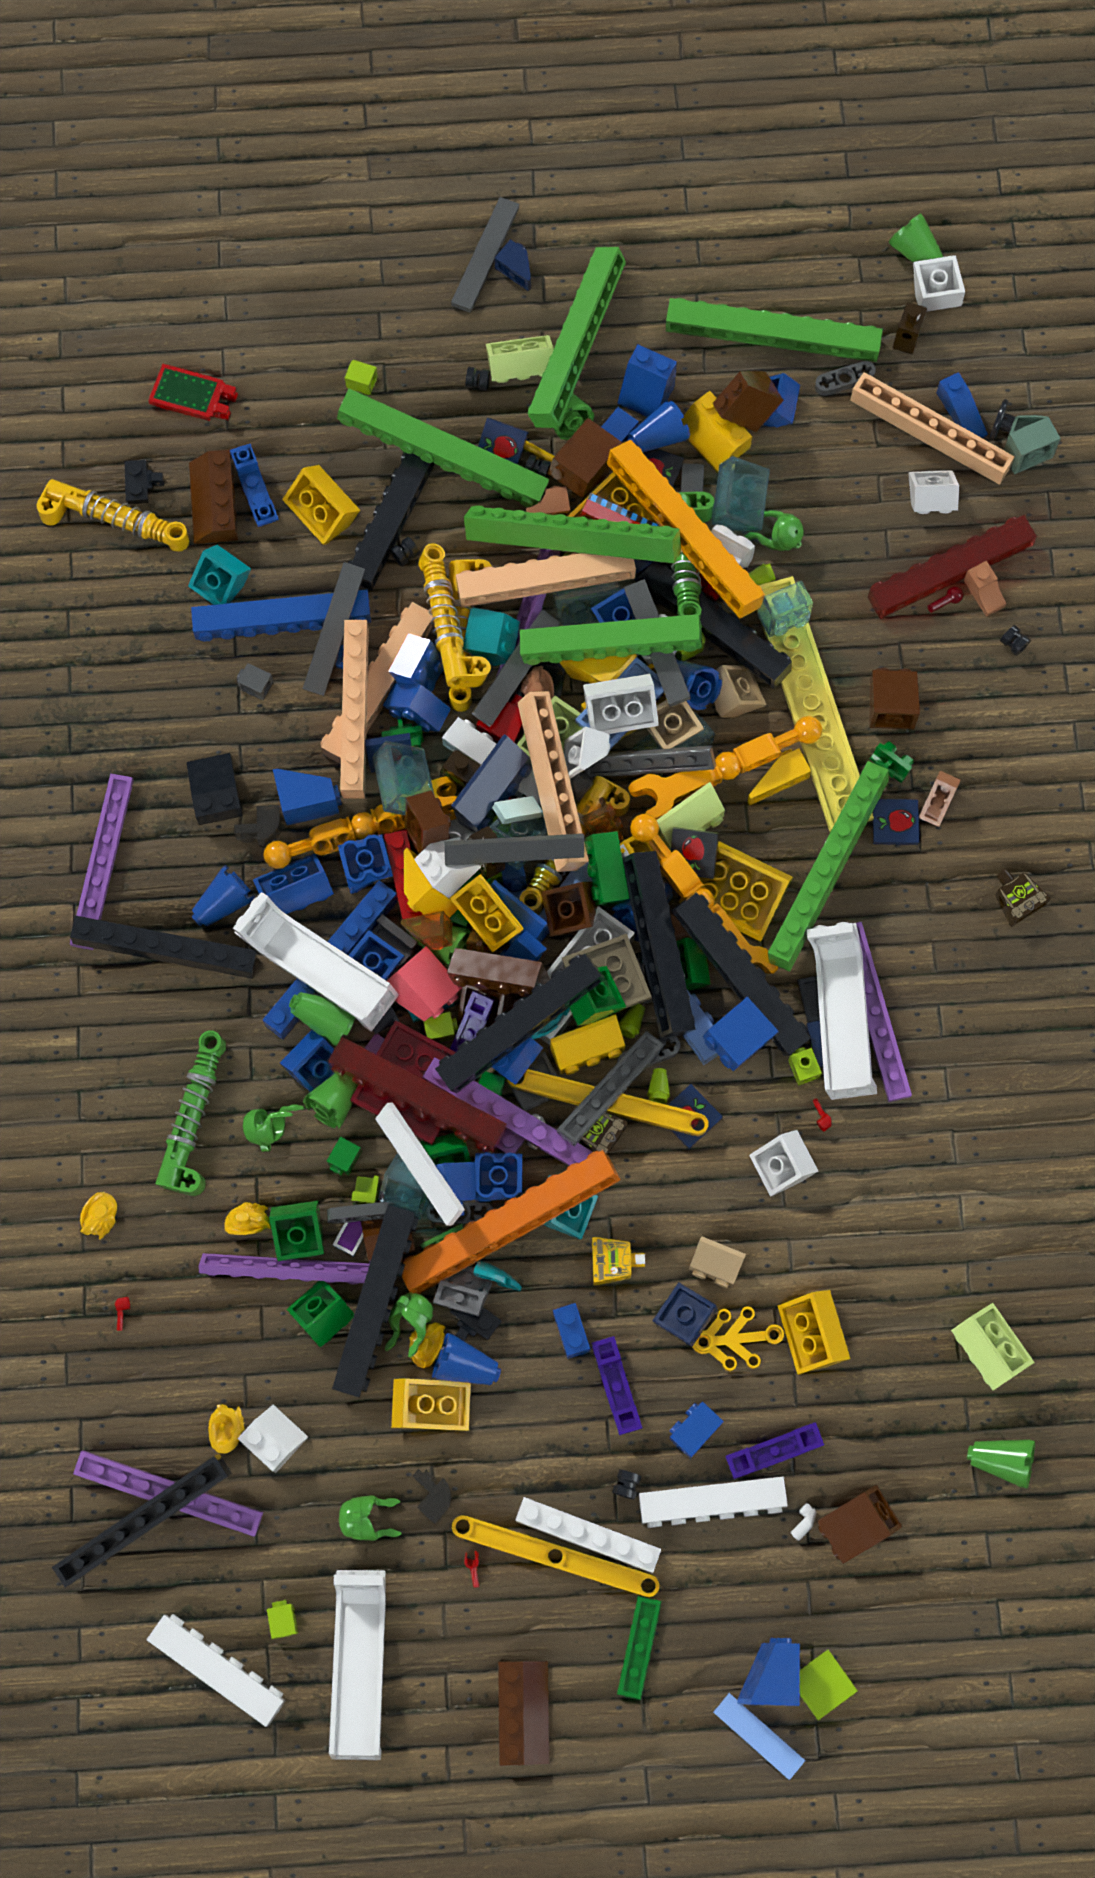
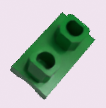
[381,718,424,752]
[870,741,914,783]

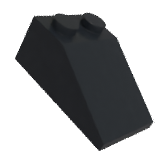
[186,753,243,825]

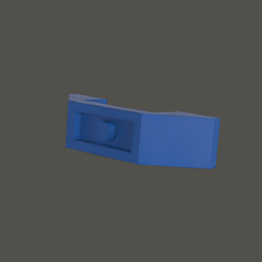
[230,444,279,527]

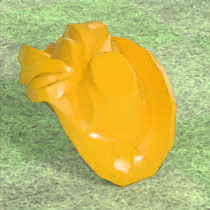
[80,1192,117,1240]
[224,1202,271,1235]
[409,1323,446,1369]
[208,1404,245,1453]

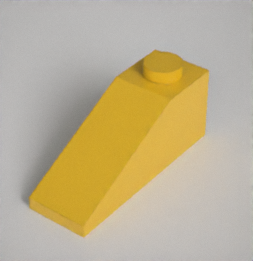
[747,748,811,806]

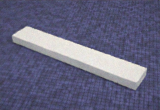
[375,1103,465,1226]

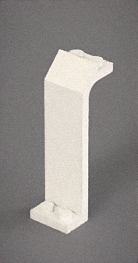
[233,892,399,1031]
[807,922,877,1100]
[329,1570,386,1760]

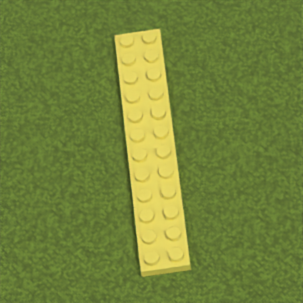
[757,576,874,832]

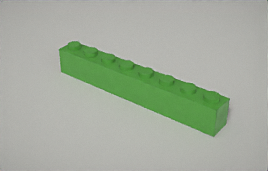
[520,614,702,665]

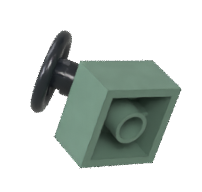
[990,399,1061,474]

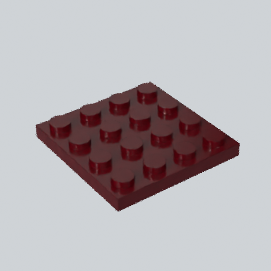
[350,1020,457,1145]

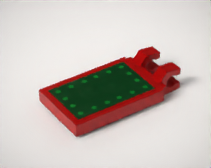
[148,364,238,421]

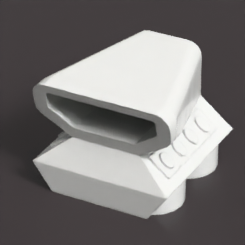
[711,524,755,568]

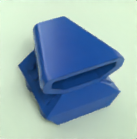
[338,834,393,894]
[475,1152,523,1203]

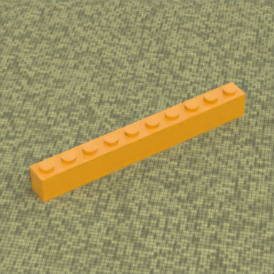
[607,440,765,619]

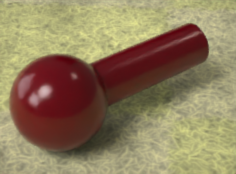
[927,586,964,613]

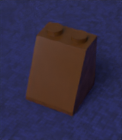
[712,371,784,432]
[548,418,623,498]
[869,668,920,730]
[817,1485,902,1564]

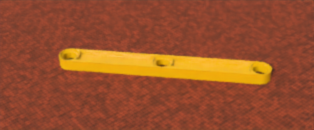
[507,1069,708,1136]
[452,1516,659,1597]

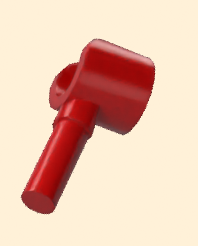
[812,1098,832,1132]
[115,1297,130,1331]
[464,1551,479,1588]

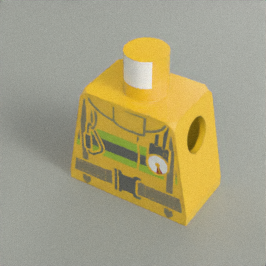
[592,1237,645,1285]

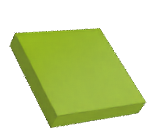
[800,1649,857,1721]

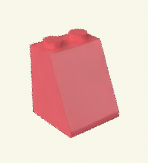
[387,946,462,1022]

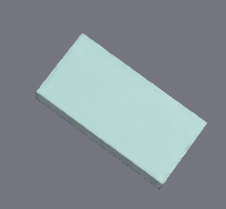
[492,796,543,824]

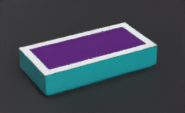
[333,1204,364,1257]

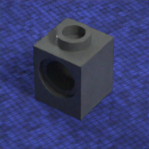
[237,663,274,700]

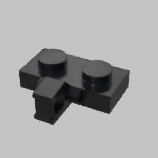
[124,460,164,504]
[450,1307,502,1341]

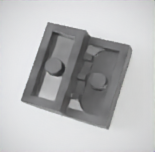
[433,1266,493,1316]

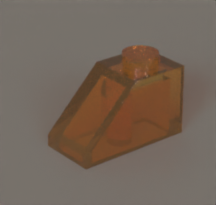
[401,911,452,950]

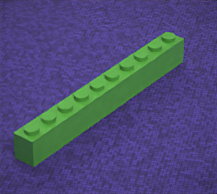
[528,247,626,428]
[665,298,882,362]
[337,388,549,508]
[464,505,681,563]
[768,761,889,972]

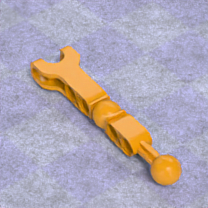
[628,716,823,820]
[263,776,457,869]
[630,814,778,974]

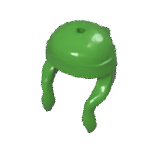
[745,510,804,551]
[243,1104,304,1152]
[385,1293,433,1358]
[339,1495,401,1541]

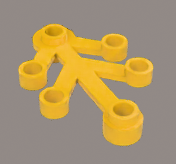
[693,1306,784,1372]

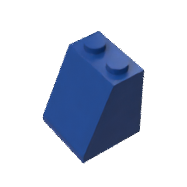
[618,345,677,417]
[273,769,342,826]
[702,996,778,1071]
[738,1638,800,1706]

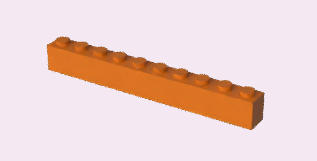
[402,1150,621,1294]

